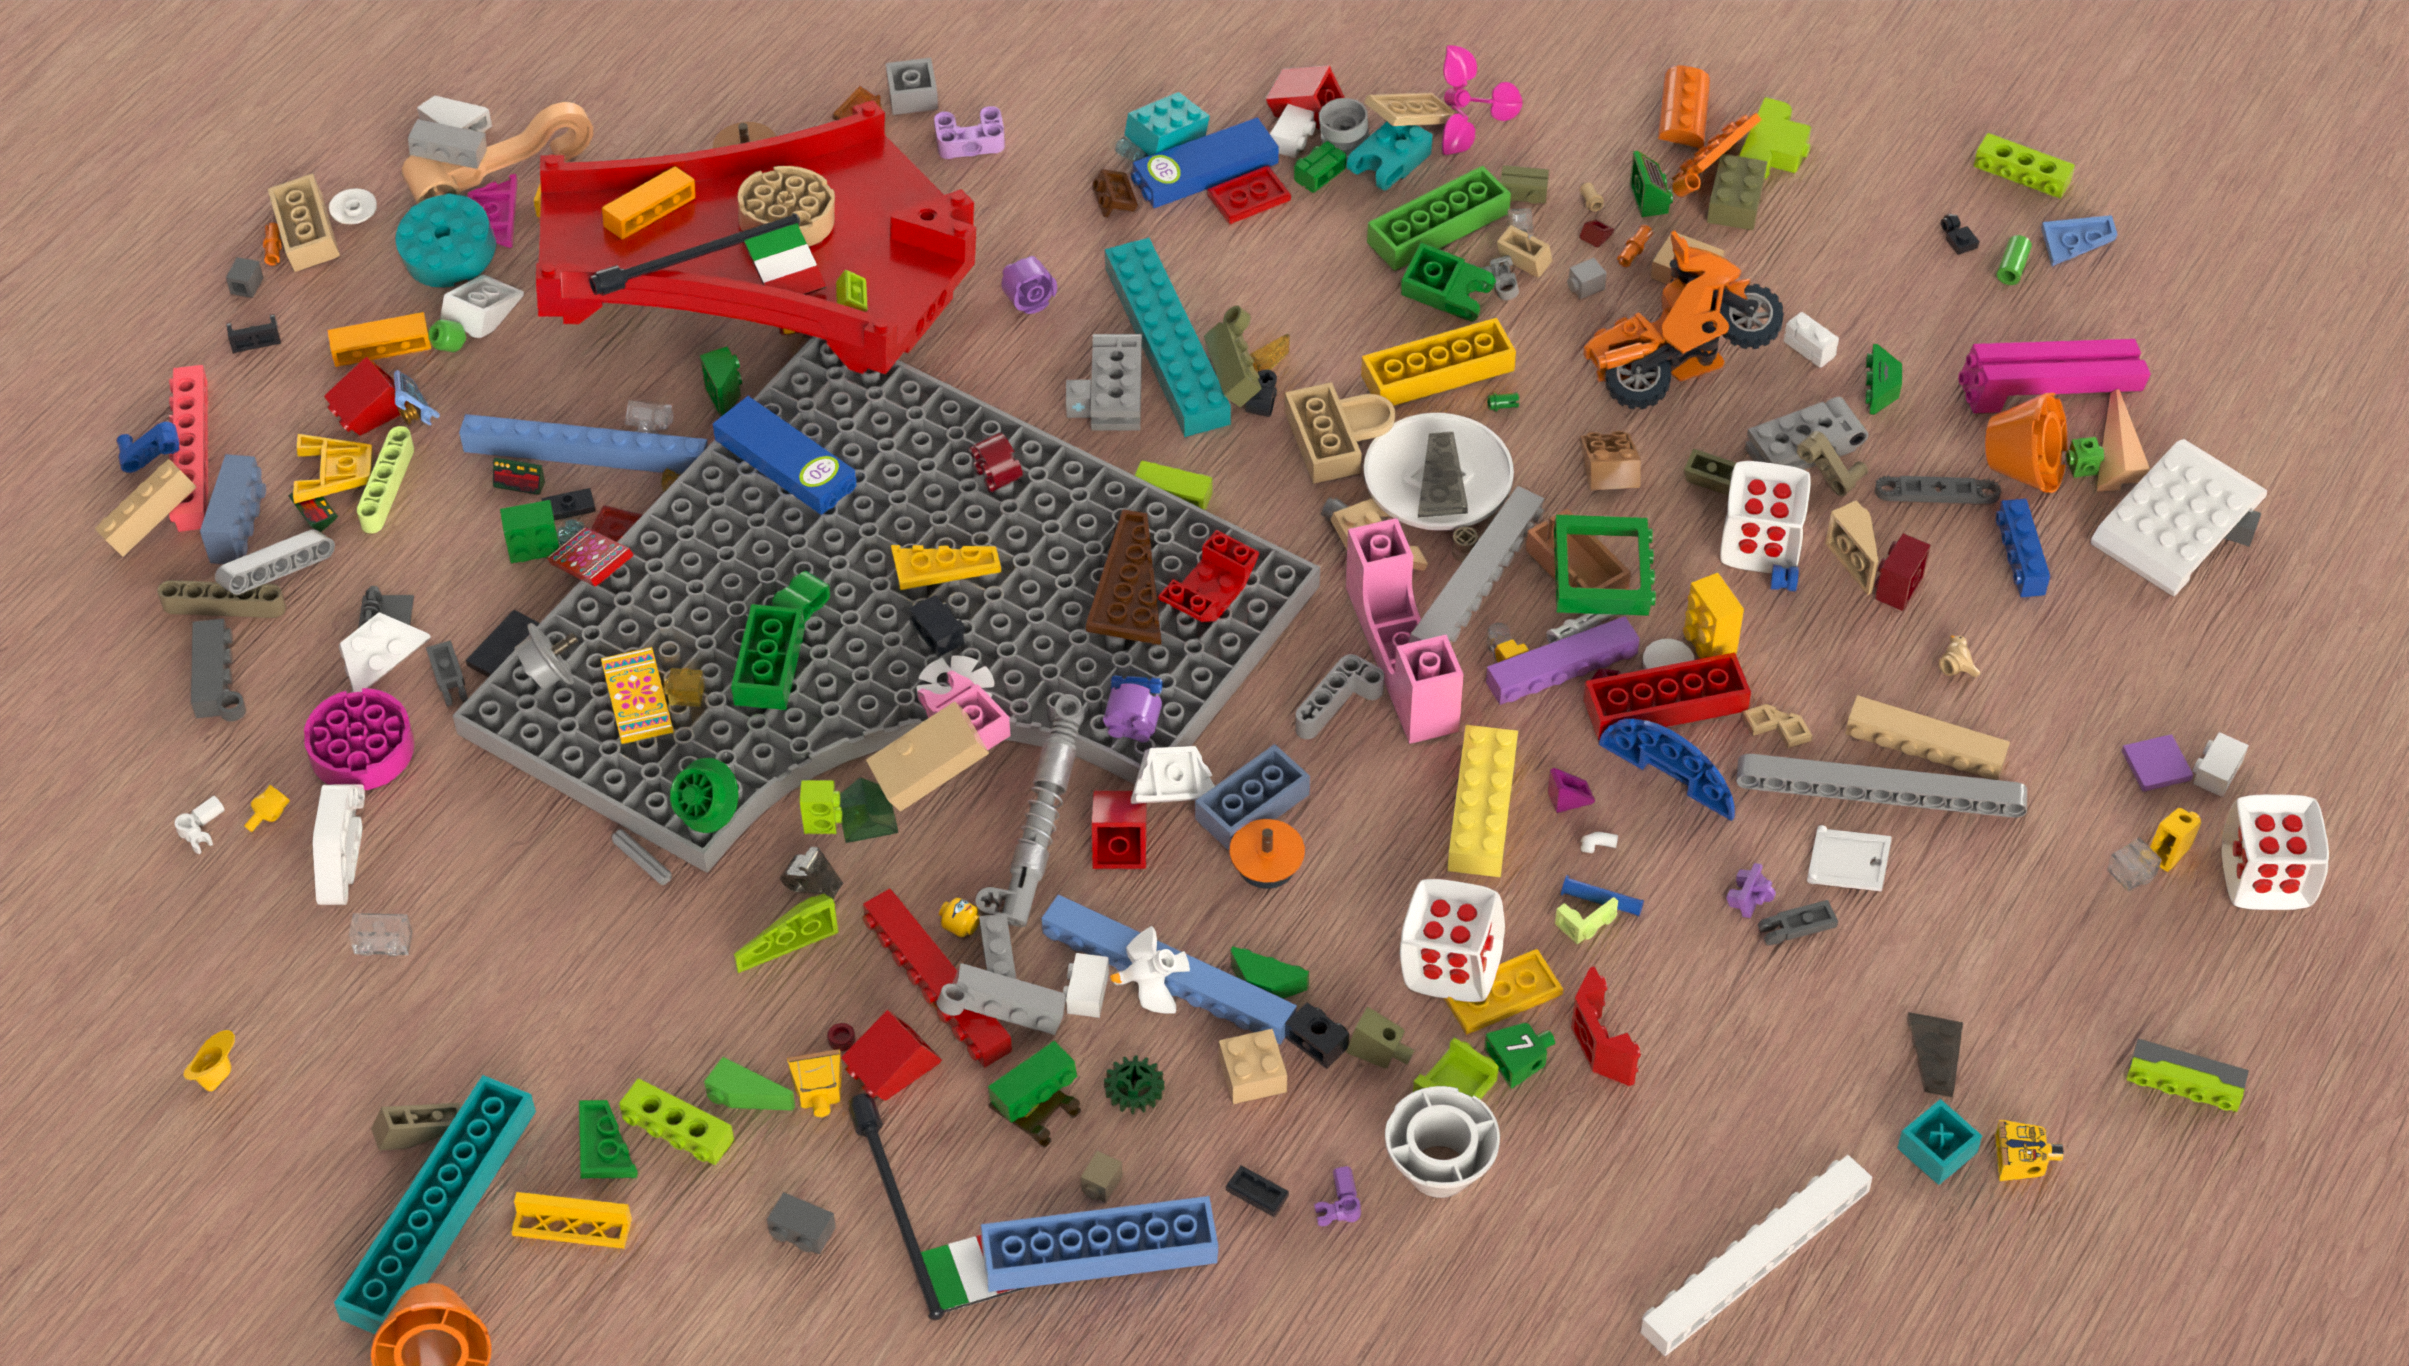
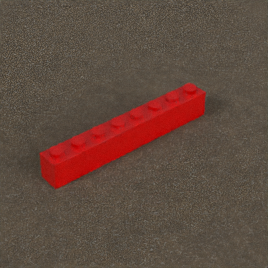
[862,888,1012,1068]

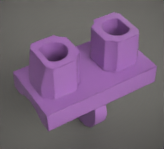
[1727,863,1776,918]

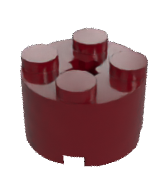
[969,433,1023,493]

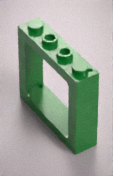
[1553,515,1656,616]

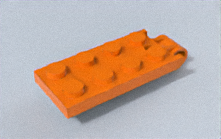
[1672,112,1762,197]

